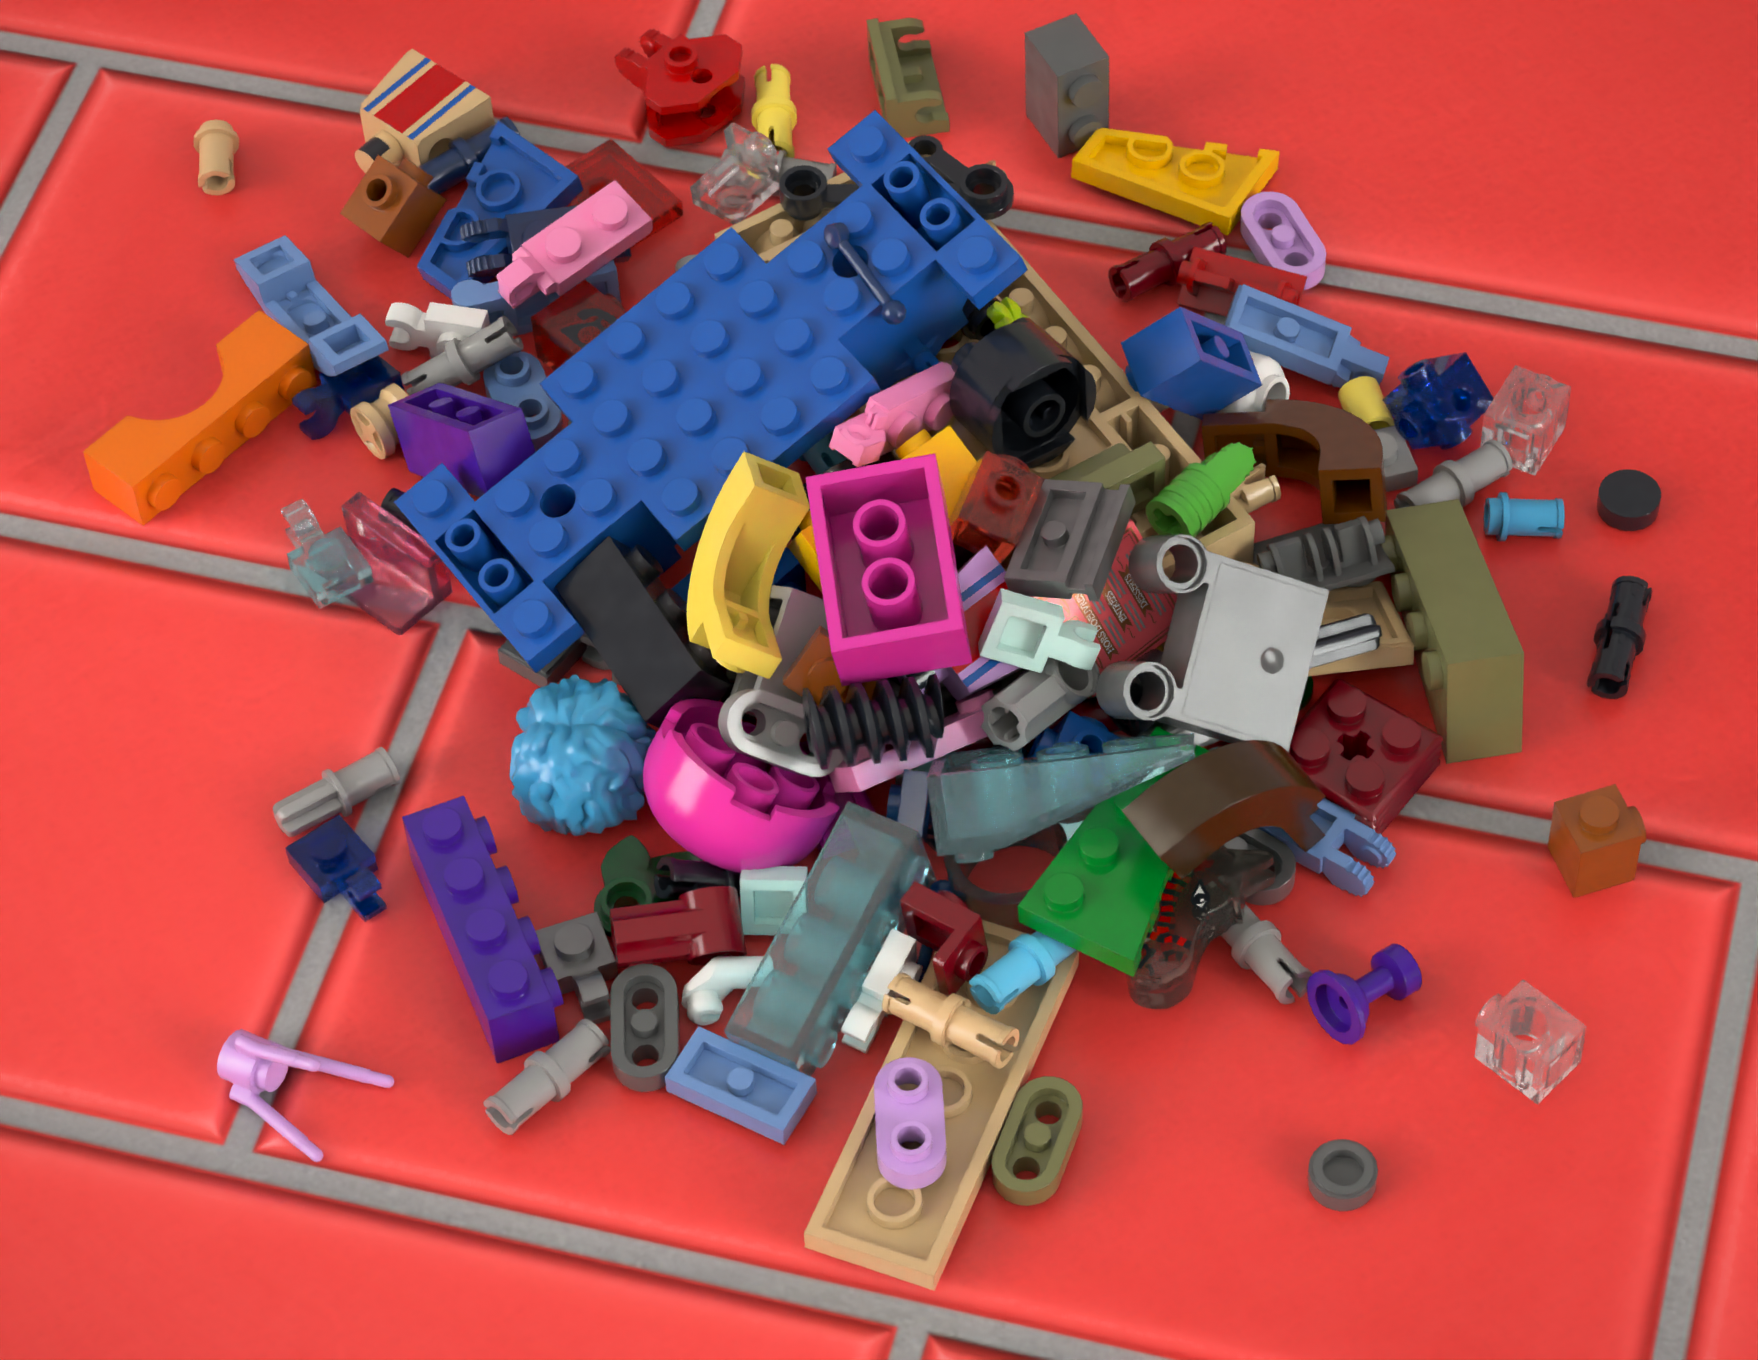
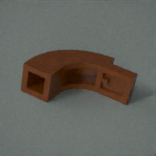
[1201,399,1387,524]

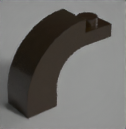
[1122,740,1326,879]

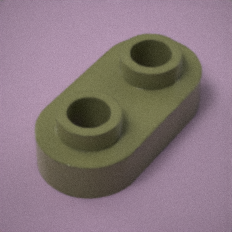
[992,1076,1083,1206]

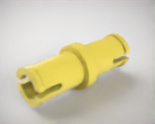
[751,64,797,158]

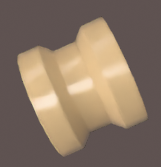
[350,383,408,459]

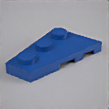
[417,121,584,300]

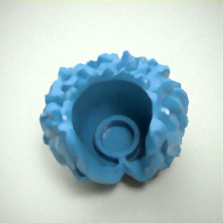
[510,675,657,836]

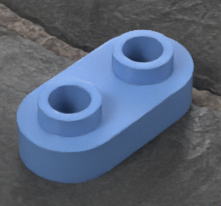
[483,351,563,452]

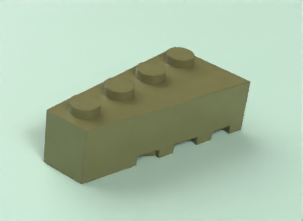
[1380,499,1524,764]

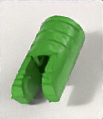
[1146,442,1256,537]

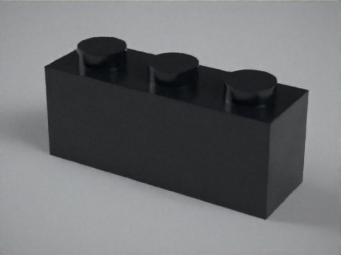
[555,536,733,728]

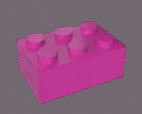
[805,453,972,686]

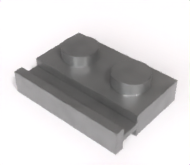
[1004,479,1136,601]

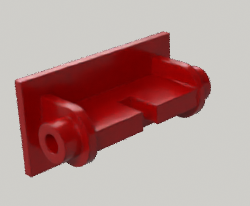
[1177,246,1307,317]

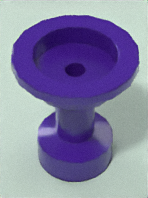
[1307,944,1422,1045]

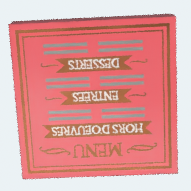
[1030,519,1177,697]

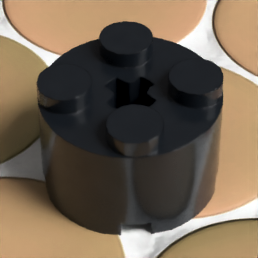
[950,317,1096,469]

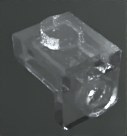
[690,122,781,225]

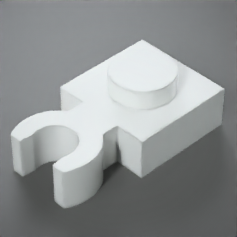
[385,302,490,359]
[841,928,923,1054]

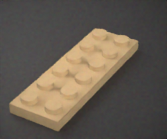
[804,920,1079,1291]

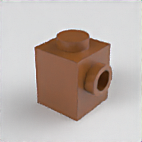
[340,155,447,258]
[1548,784,1646,898]

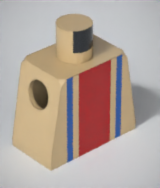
[355,49,495,173]

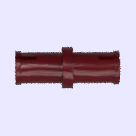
[1108,222,1227,302]

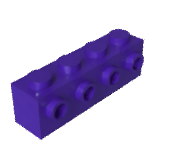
[402,796,564,1064]

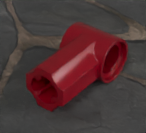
[609,886,747,969]

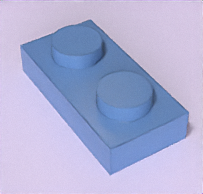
[665,1026,817,1145]

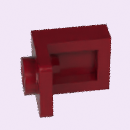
[900,881,988,996]

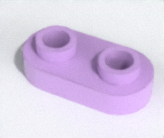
[1240,192,1326,290]
[874,1057,946,1189]

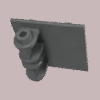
[1253,516,1395,590]

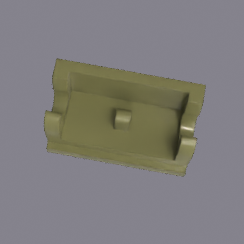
[867,18,950,138]

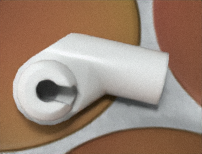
[681,956,774,1026]

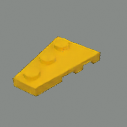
[1071,128,1280,236]

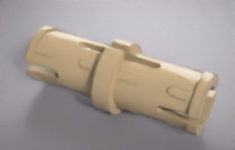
[882,972,1020,1069]

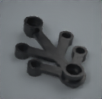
[779,136,1014,221]

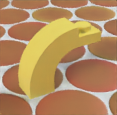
[687,451,810,679]

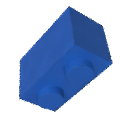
[1121,307,1262,420]

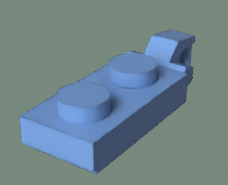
[1224,284,1389,388]

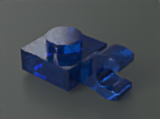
[292,355,404,440]
[285,815,387,922]

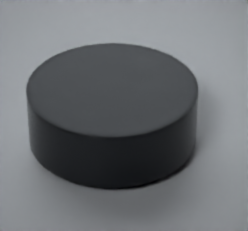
[1597,469,1661,531]

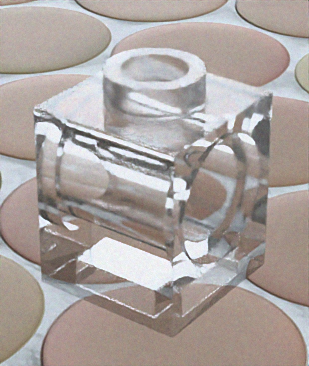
[1480,365,1571,476]
[1474,979,1587,1105]

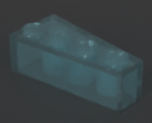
[724,801,937,1076]

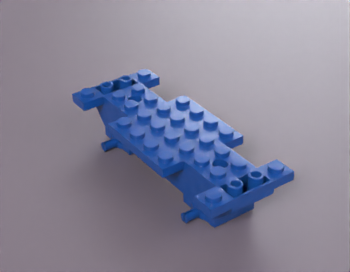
[394,110,1028,673]

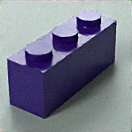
[388,382,535,497]

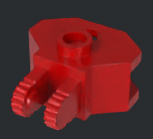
[614,29,745,147]

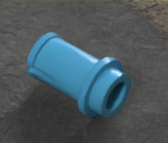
[1483,492,1565,542]

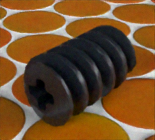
[802,674,944,770]

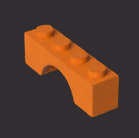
[83,310,317,526]

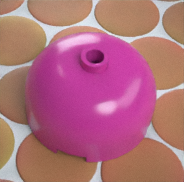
[643,699,840,873]

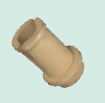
[194,120,239,195]

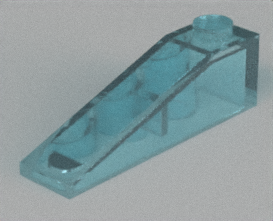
[926,733,1196,863]

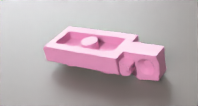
[497,180,653,309]
[828,362,955,467]

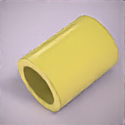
[1338,376,1395,430]

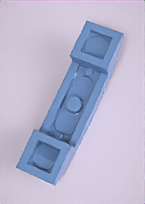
[234,235,389,376]

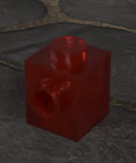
[949,451,1045,564]

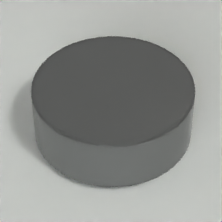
[1308,1139,1378,1211]

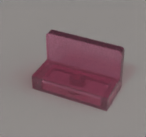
[315,492,453,635]

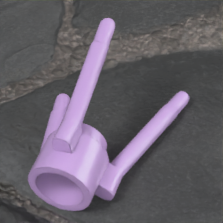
[217,1029,394,1162]

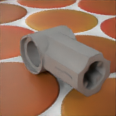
[981,657,1100,752]

